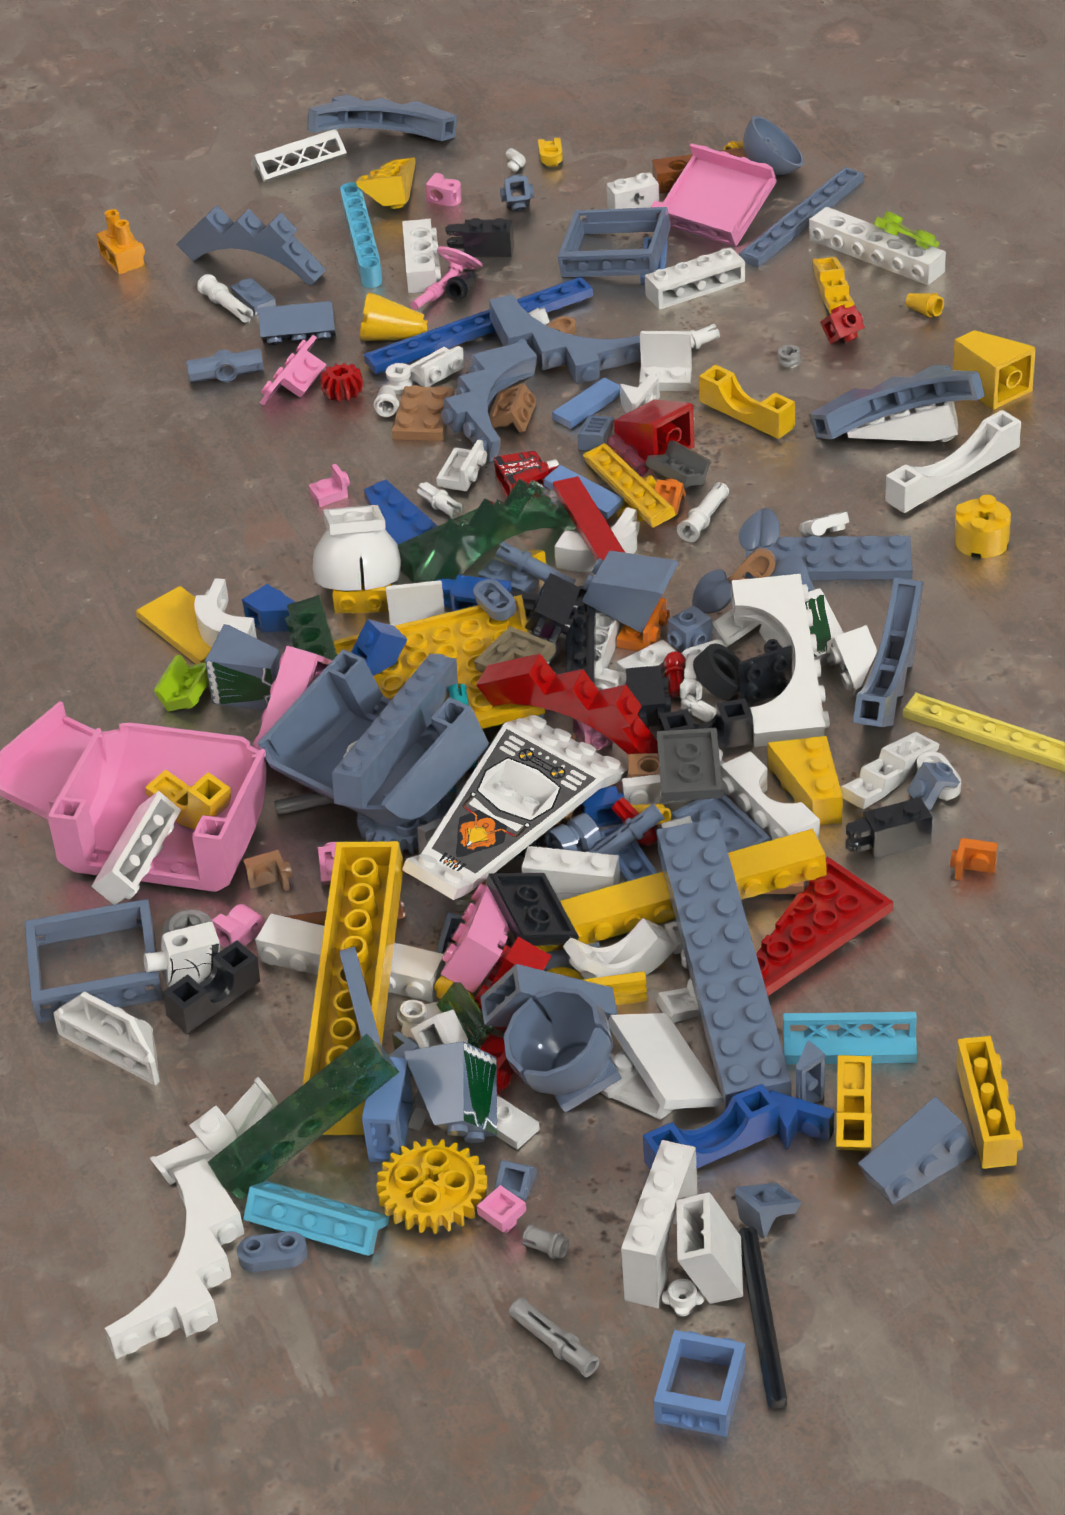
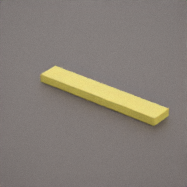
[902,692,1065,772]

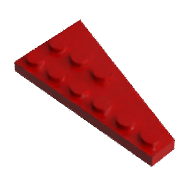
[756,856,893,996]

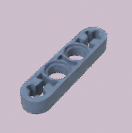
[339,946,383,1058]

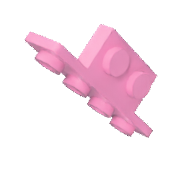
[260,335,327,406]

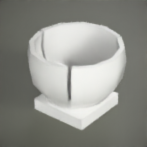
[312,505,401,591]

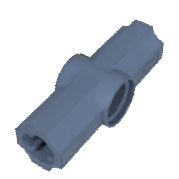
[186,349,264,383]

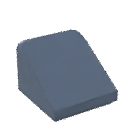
[493,1160,538,1201]

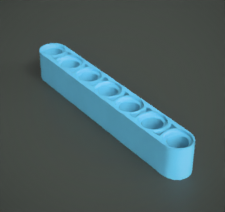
[340,182,383,288]

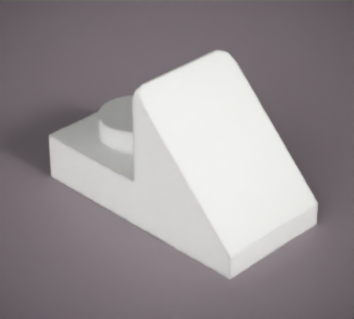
[620,374,660,414]

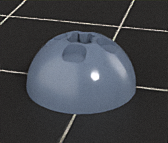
[743,116,804,176]

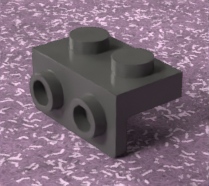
[645,440,711,489]

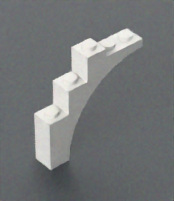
[105,1158,244,1359]

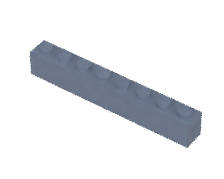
[332,654,458,809]

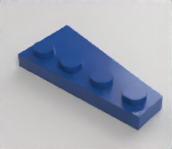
[364,479,444,559]

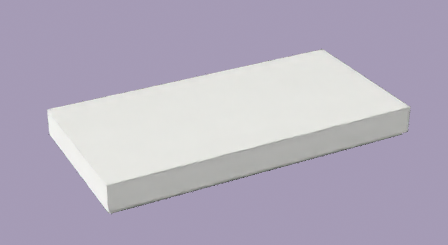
[608,1013,723,1110]

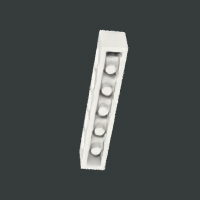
[809,207,946,285]

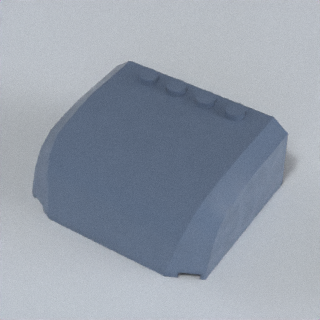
[258,649,490,827]

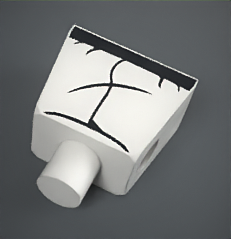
[144,922,220,987]

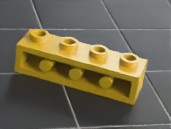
[956,1036,1023,1169]

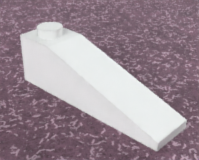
[847,401,959,442]

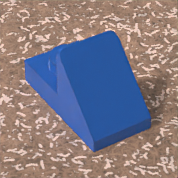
[769,1090,834,1149]

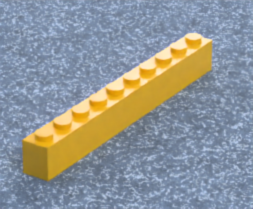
[536,829,827,952]

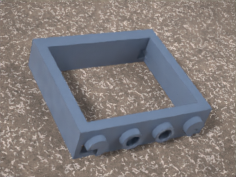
[558,207,671,277]
[25,899,164,1023]

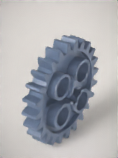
[357,795,453,854]

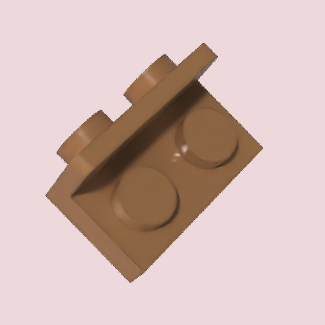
[489,383,536,433]

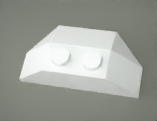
[53,991,160,1086]

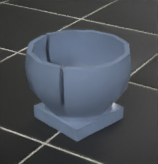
[504,987,622,1113]

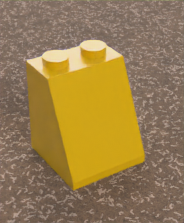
[953,330,1035,410]

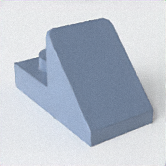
[734,1183,801,1238]

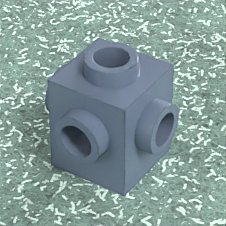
[500,175,534,211]
[667,605,713,652]

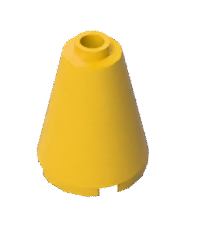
[359,292,428,342]

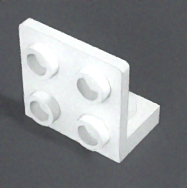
[639,331,692,391]
[386,581,445,626]

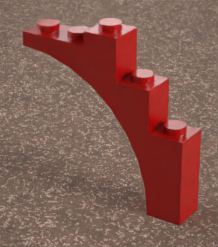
[476,653,658,754]

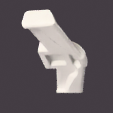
[600,1049,674,1120]
[150,1077,278,1185]

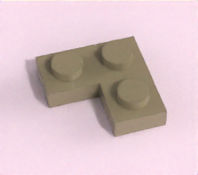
[474,626,556,672]

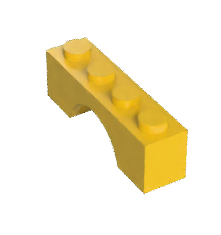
[698,365,795,439]

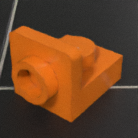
[654,479,686,516]
[950,838,998,881]

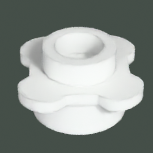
[661,1279,704,1316]

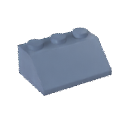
[258,301,336,345]

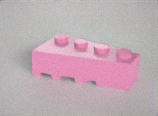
[252,646,332,763]
[441,883,510,993]

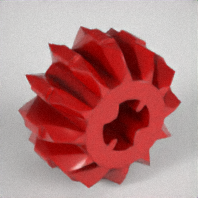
[320,362,363,402]

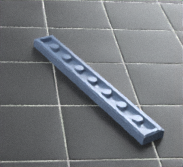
[739,167,864,268]

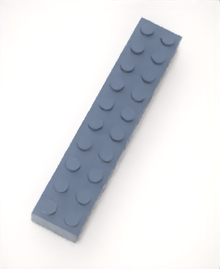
[657,818,792,1110]

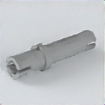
[509,1297,600,1377]

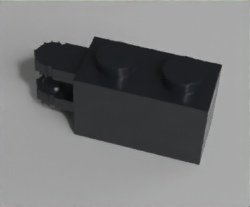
[445,218,514,257]
[525,573,581,645]
[626,665,671,731]
[845,797,932,859]

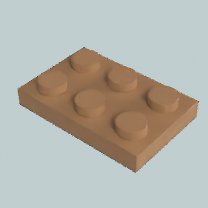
[392,385,455,441]

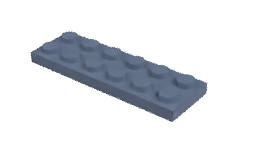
[745,535,913,580]

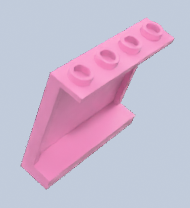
[651,143,777,247]
[0,701,95,820]

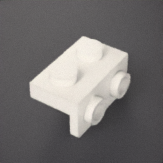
[409,346,464,387]
[436,440,487,491]

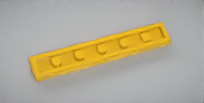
[583,443,676,528]

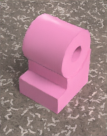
[425,173,462,206]
[211,904,265,948]

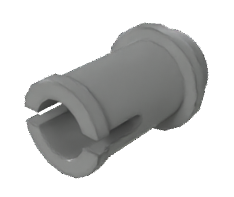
[522,1224,569,1259]

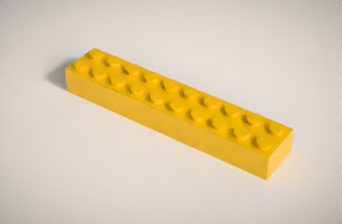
[298,841,404,1135]

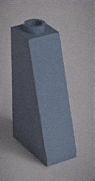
[480,964,617,1027]

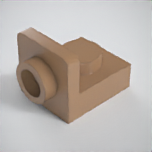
[243,850,293,891]

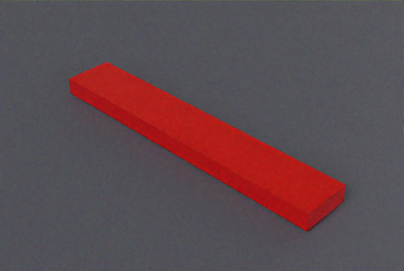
[553,476,625,561]

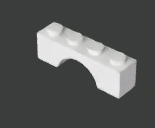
[720,751,820,840]

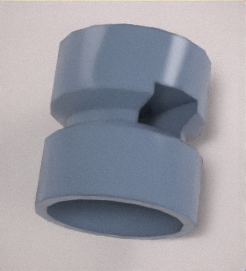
[545,813,602,852]

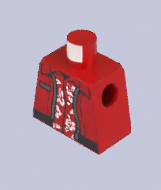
[494,451,559,502]

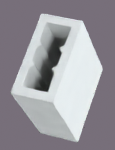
[676,1192,743,1304]

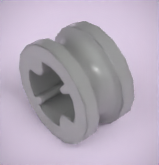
[778,345,801,367]

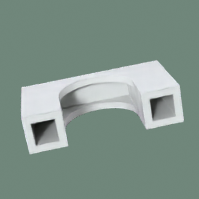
[621,1140,697,1309]

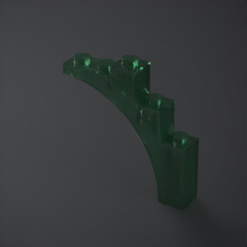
[415,479,576,582]

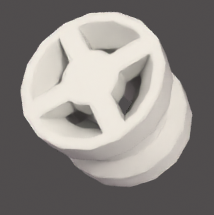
[386,363,412,394]

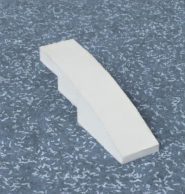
[841,732,940,809]

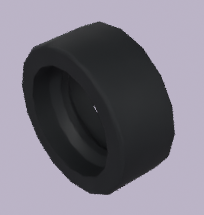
[693,643,741,700]

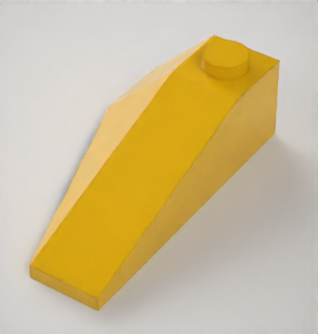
[356,157,416,209]

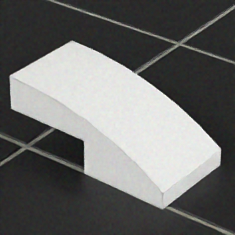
[656,978,700,1023]

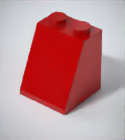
[614,399,695,463]

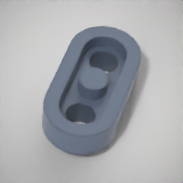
[473,579,517,621]
[237,1231,308,1272]

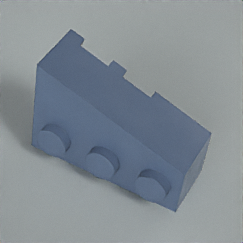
[858,1096,976,1205]

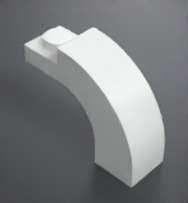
[554,507,640,572]
[194,578,257,648]
[563,918,677,979]

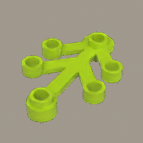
[873,211,940,249]

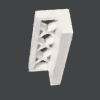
[250,129,347,182]

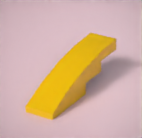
[812,256,854,314]

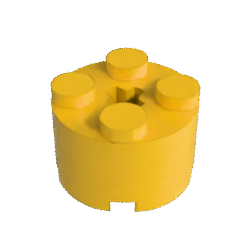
[954,494,1011,558]

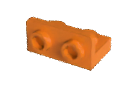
[616,598,670,652]

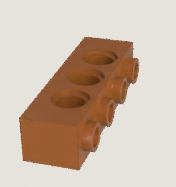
[652,147,747,194]

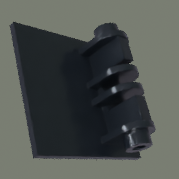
[738,639,792,705]

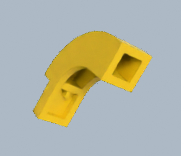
[145,769,231,829]
[836,1055,872,1151]

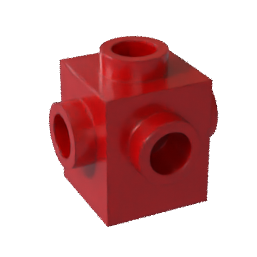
[820,305,865,344]

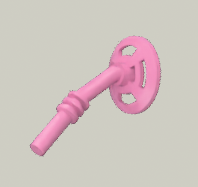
[410,246,483,310]

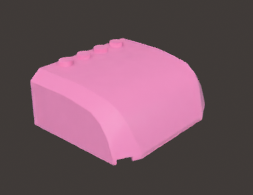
[47,722,266,892]

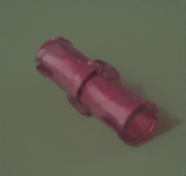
[606,434,649,476]

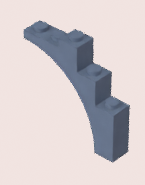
[307,94,457,141]
[176,205,326,286]
[489,294,641,384]
[441,341,537,462]
[809,365,985,439]
[853,577,924,727]

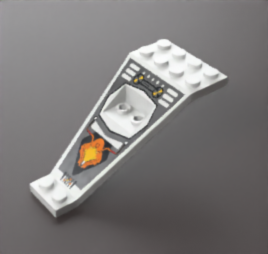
[402,715,628,900]

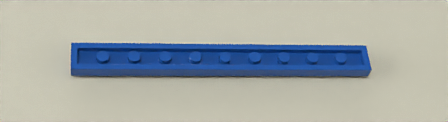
[364,277,593,374]

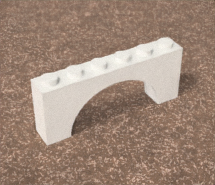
[731,574,830,747]

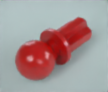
[664,651,686,699]
[612,797,657,846]

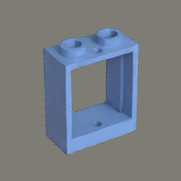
[362,1056,414,1163]
[653,1330,746,1437]

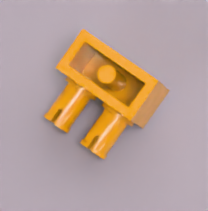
[96,209,145,274]

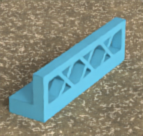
[783,1012,917,1064]
[243,1181,390,1256]

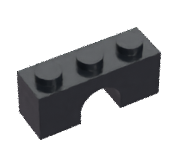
[659,698,753,750]
[163,940,260,1034]

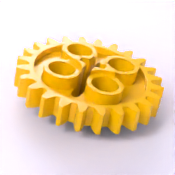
[376,1139,488,1234]

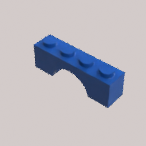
[643,1084,779,1170]

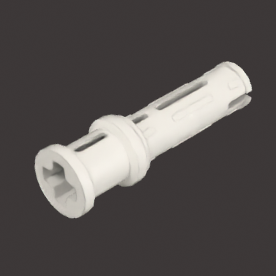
[197,274,253,323]
[677,482,729,542]

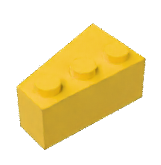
[767,736,843,826]

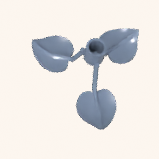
[692,507,814,614]

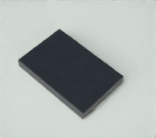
[486,873,579,946]

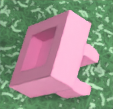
[477,1185,526,1234]

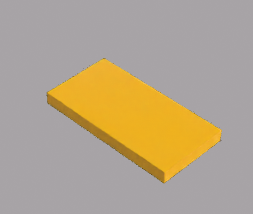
[136,586,211,664]

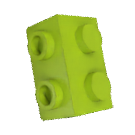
[154,655,209,712]

